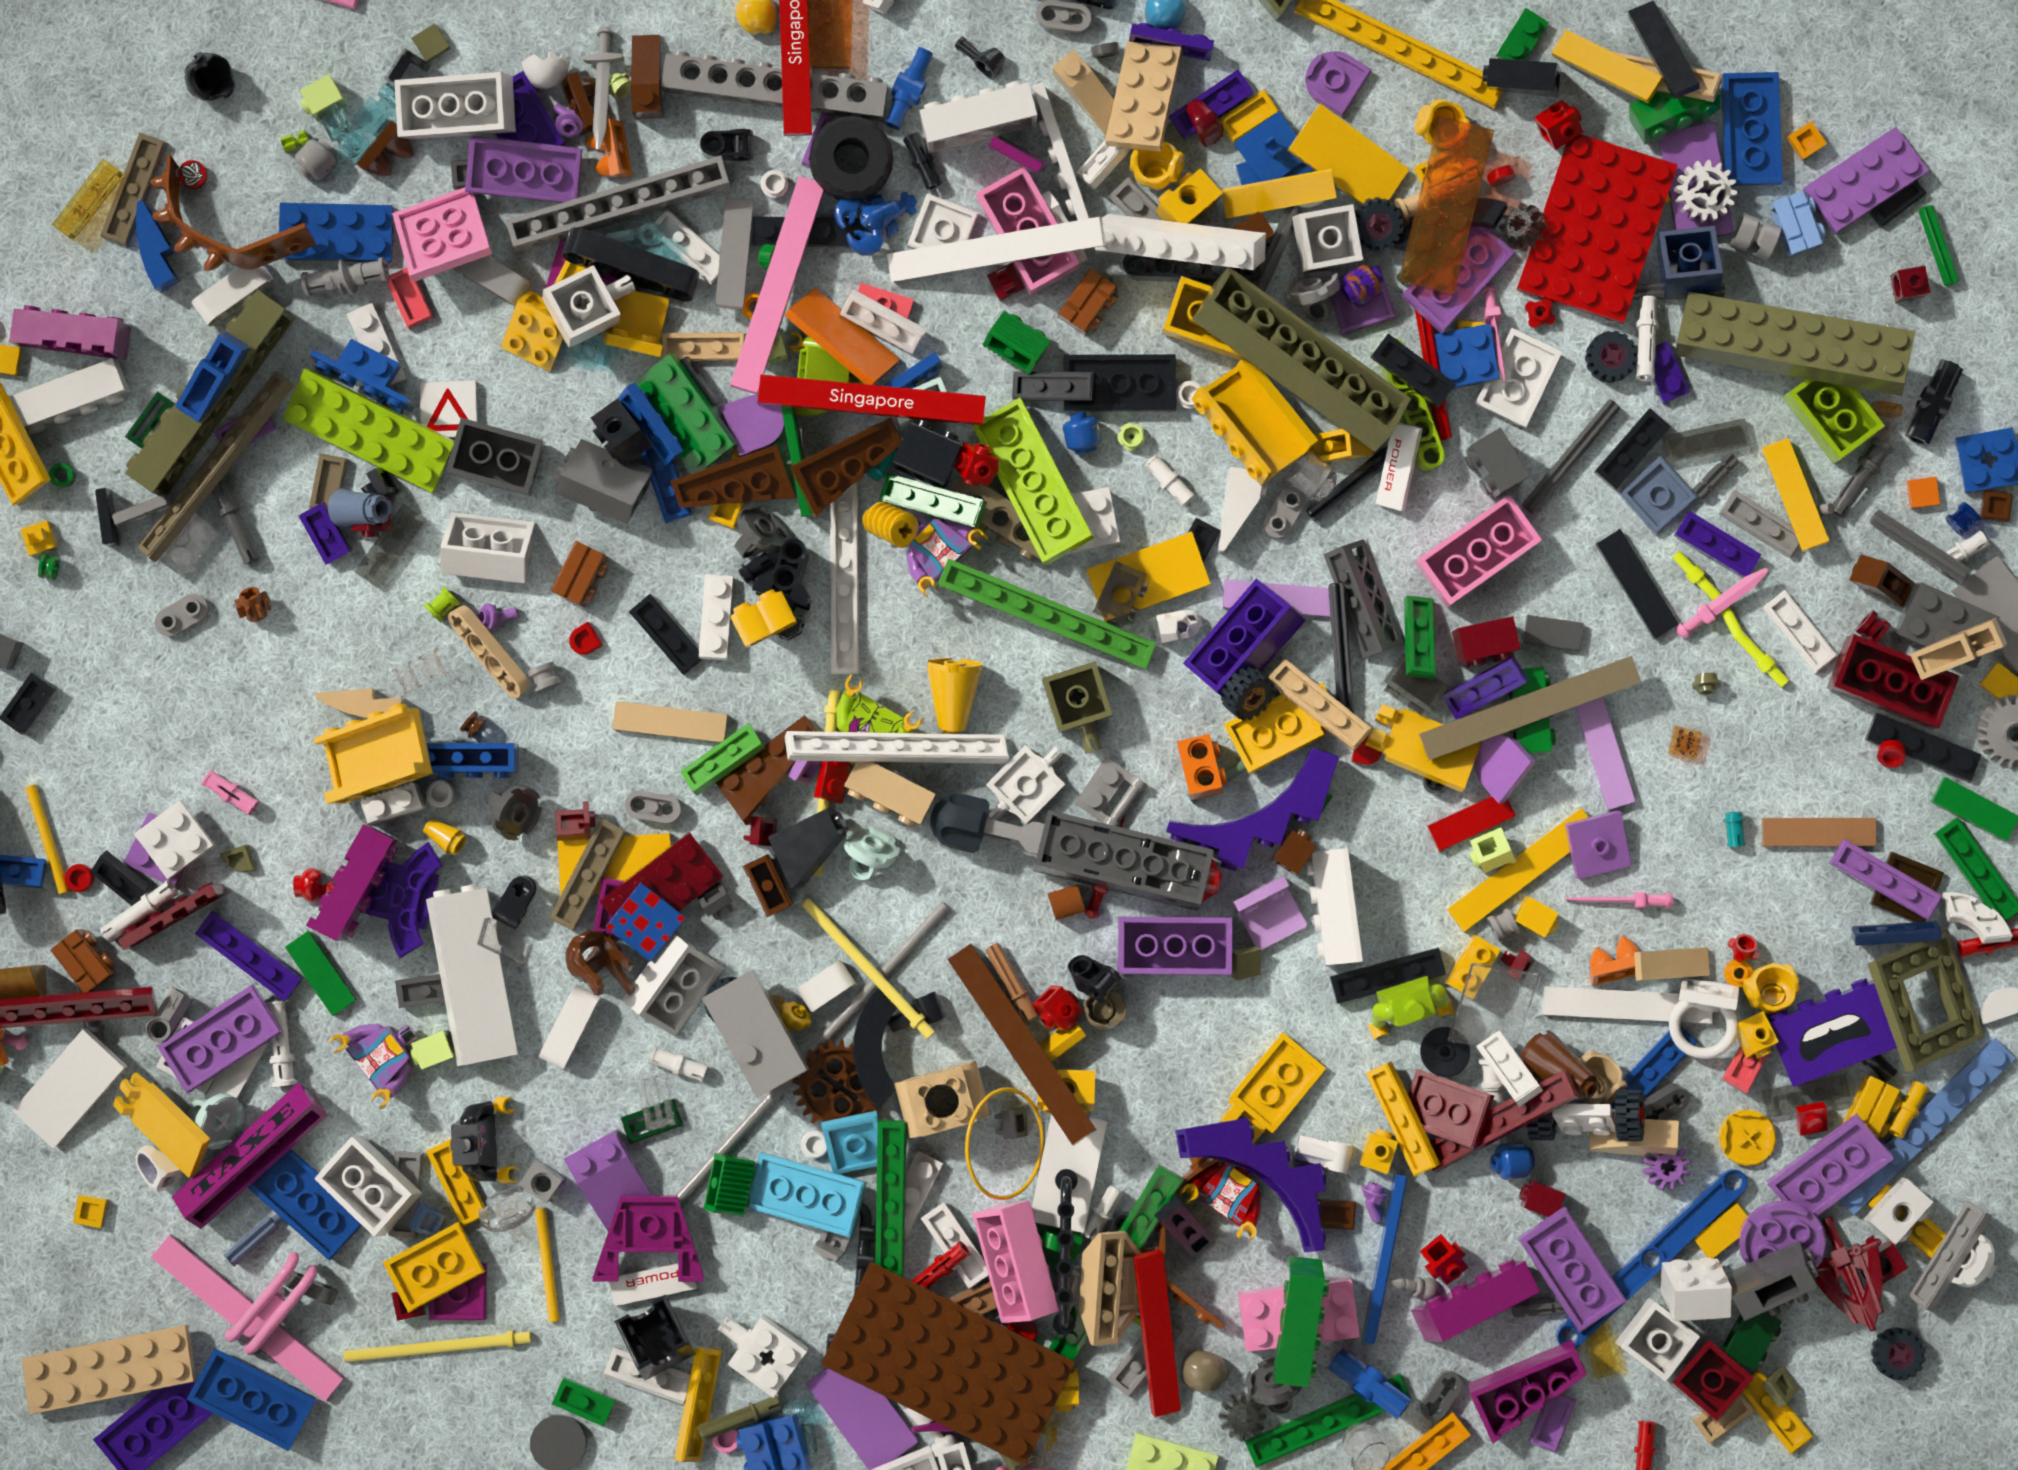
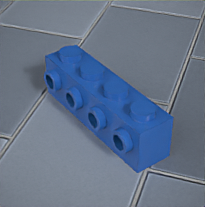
[422,743,519,778]

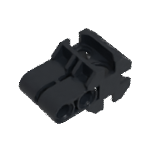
[750,538,812,641]

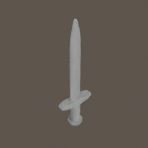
[583,26,625,150]

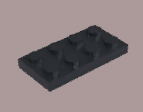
[1063,354,1176,412]

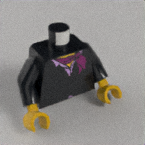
[450,1096,518,1184]

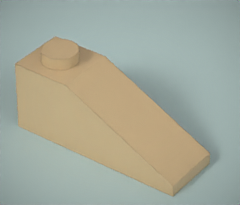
[1052,49,1114,136]

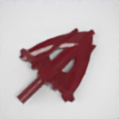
[1816,1216,1885,1332]

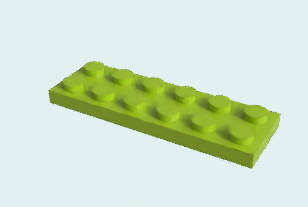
[282,368,454,493]
[972,397,1094,566]

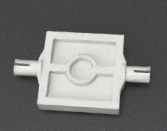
[986,745,1065,824]

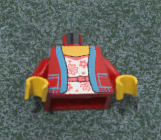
[1178,1161,1262,1243]

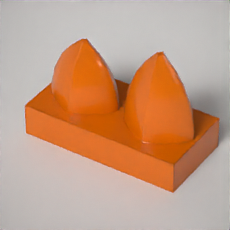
[585,119,633,179]
[1589,935,1640,986]

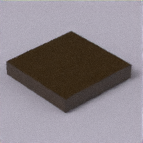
[1870,851,1944,922]

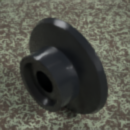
[1420,1027,1470,1077]

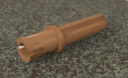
[986,943,1040,1023]

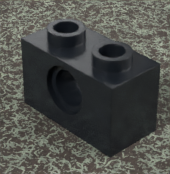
[590,398,652,465]

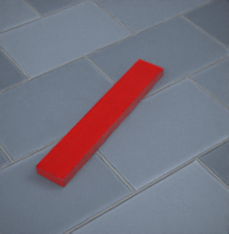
[1133,1249,1181,1417]

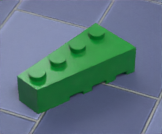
[1273,1255,1329,1388]

